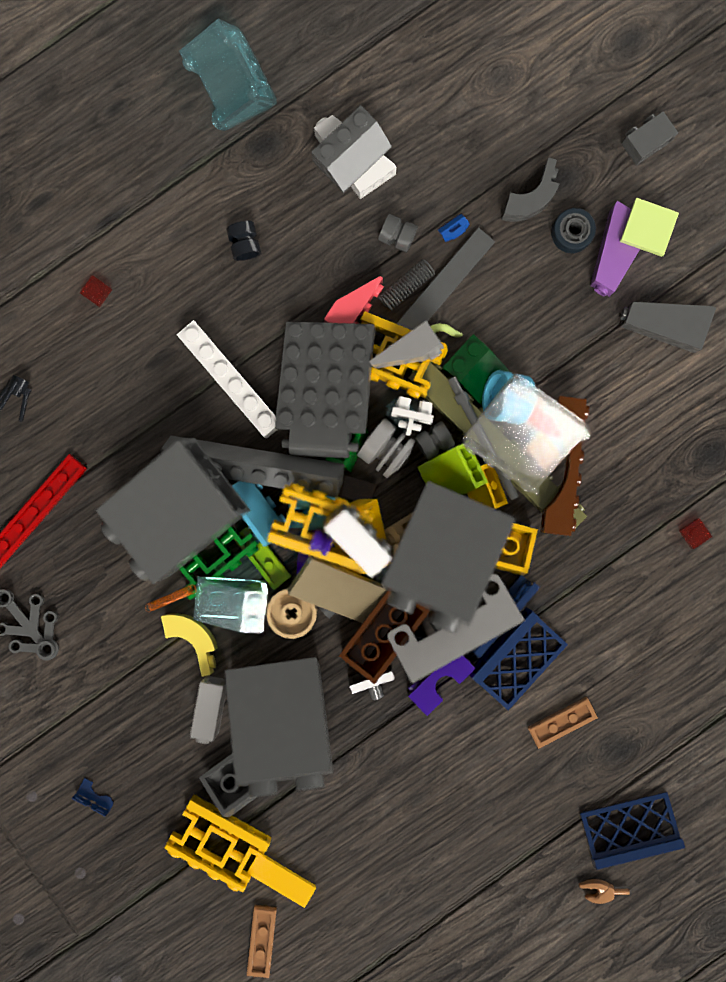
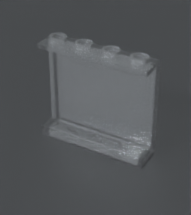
[463,373,591,495]

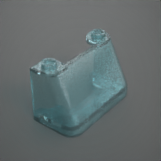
[179,19,277,131]

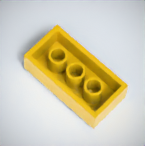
[495,523,538,576]

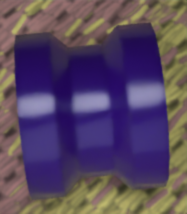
[309,528,334,557]

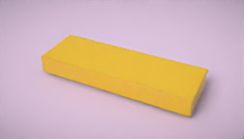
[247,855,316,908]

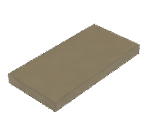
[287,555,387,623]

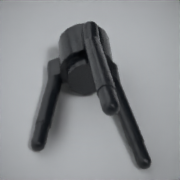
[0,375,32,422]

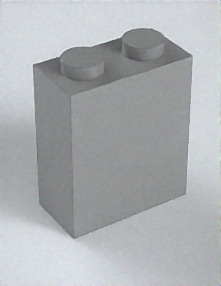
[190,676,227,744]

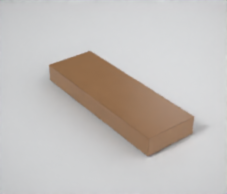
[527,697,598,749]
[247,905,277,978]

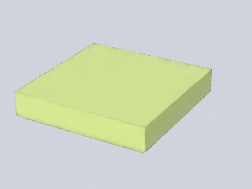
[620,198,679,257]

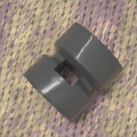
[378,214,418,253]
[414,421,455,461]

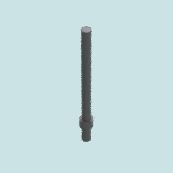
[448,376,519,500]

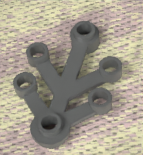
[0,589,59,660]

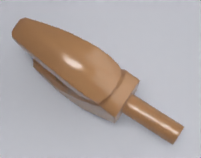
[578,879,630,904]

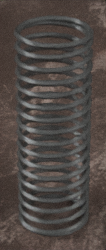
[379,259,435,311]

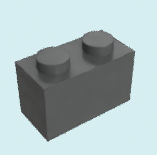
[622,111,678,165]

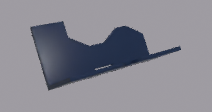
[72,778,114,817]

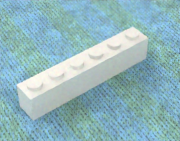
[177,320,278,439]

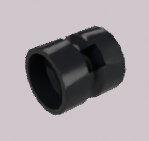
[226,221,261,261]

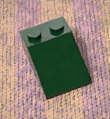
[441,334,511,408]

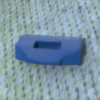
[438,214,469,242]

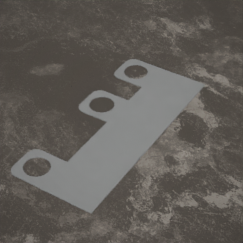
[388,574,525,683]

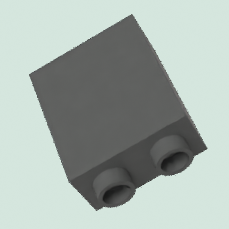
[96,438,251,584]
[382,481,515,634]
[225,657,334,797]

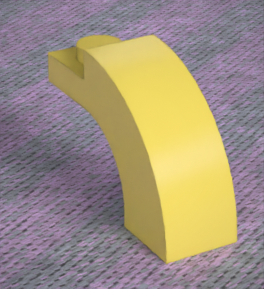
[161,613,218,677]

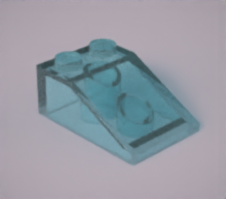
[193,577,268,633]

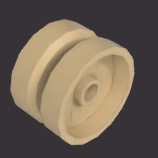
[266,588,318,639]

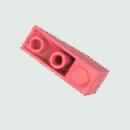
[324,276,384,324]

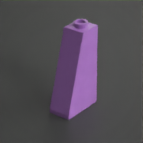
[590,201,640,296]

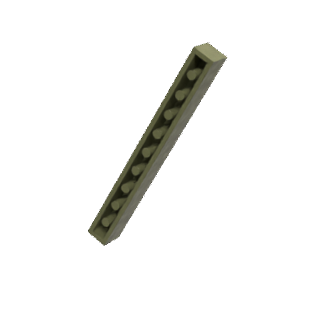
[407,362,587,528]

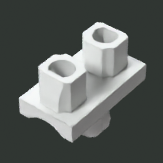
[391,396,433,436]

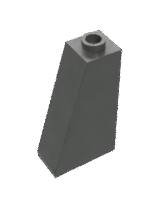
[620,302,716,353]

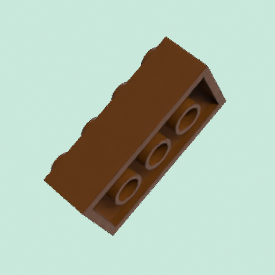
[339,591,430,684]

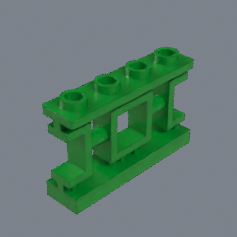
[180,525,261,600]

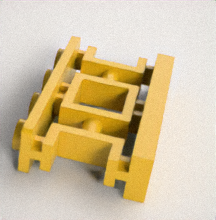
[361,311,448,399]
[267,483,374,570]
[164,794,272,892]

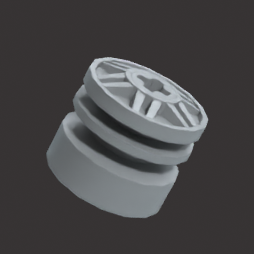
[357,418,415,478]

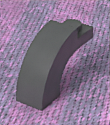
[502,157,559,222]

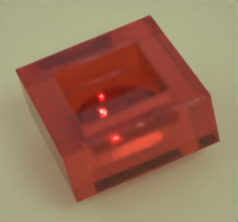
[80,275,112,307]
[679,518,712,549]

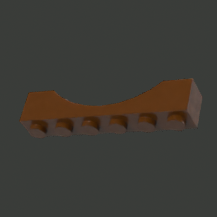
[540,396,589,536]

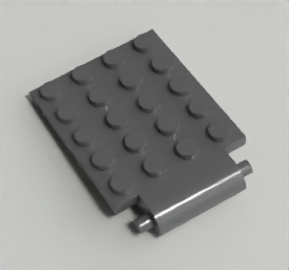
[275,322,375,458]

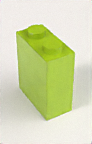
[418,442,488,495]

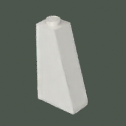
[314,115,397,199]

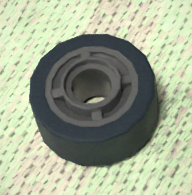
[551,208,596,254]

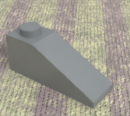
[369,321,444,369]

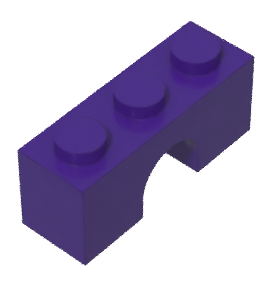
[407,655,475,716]

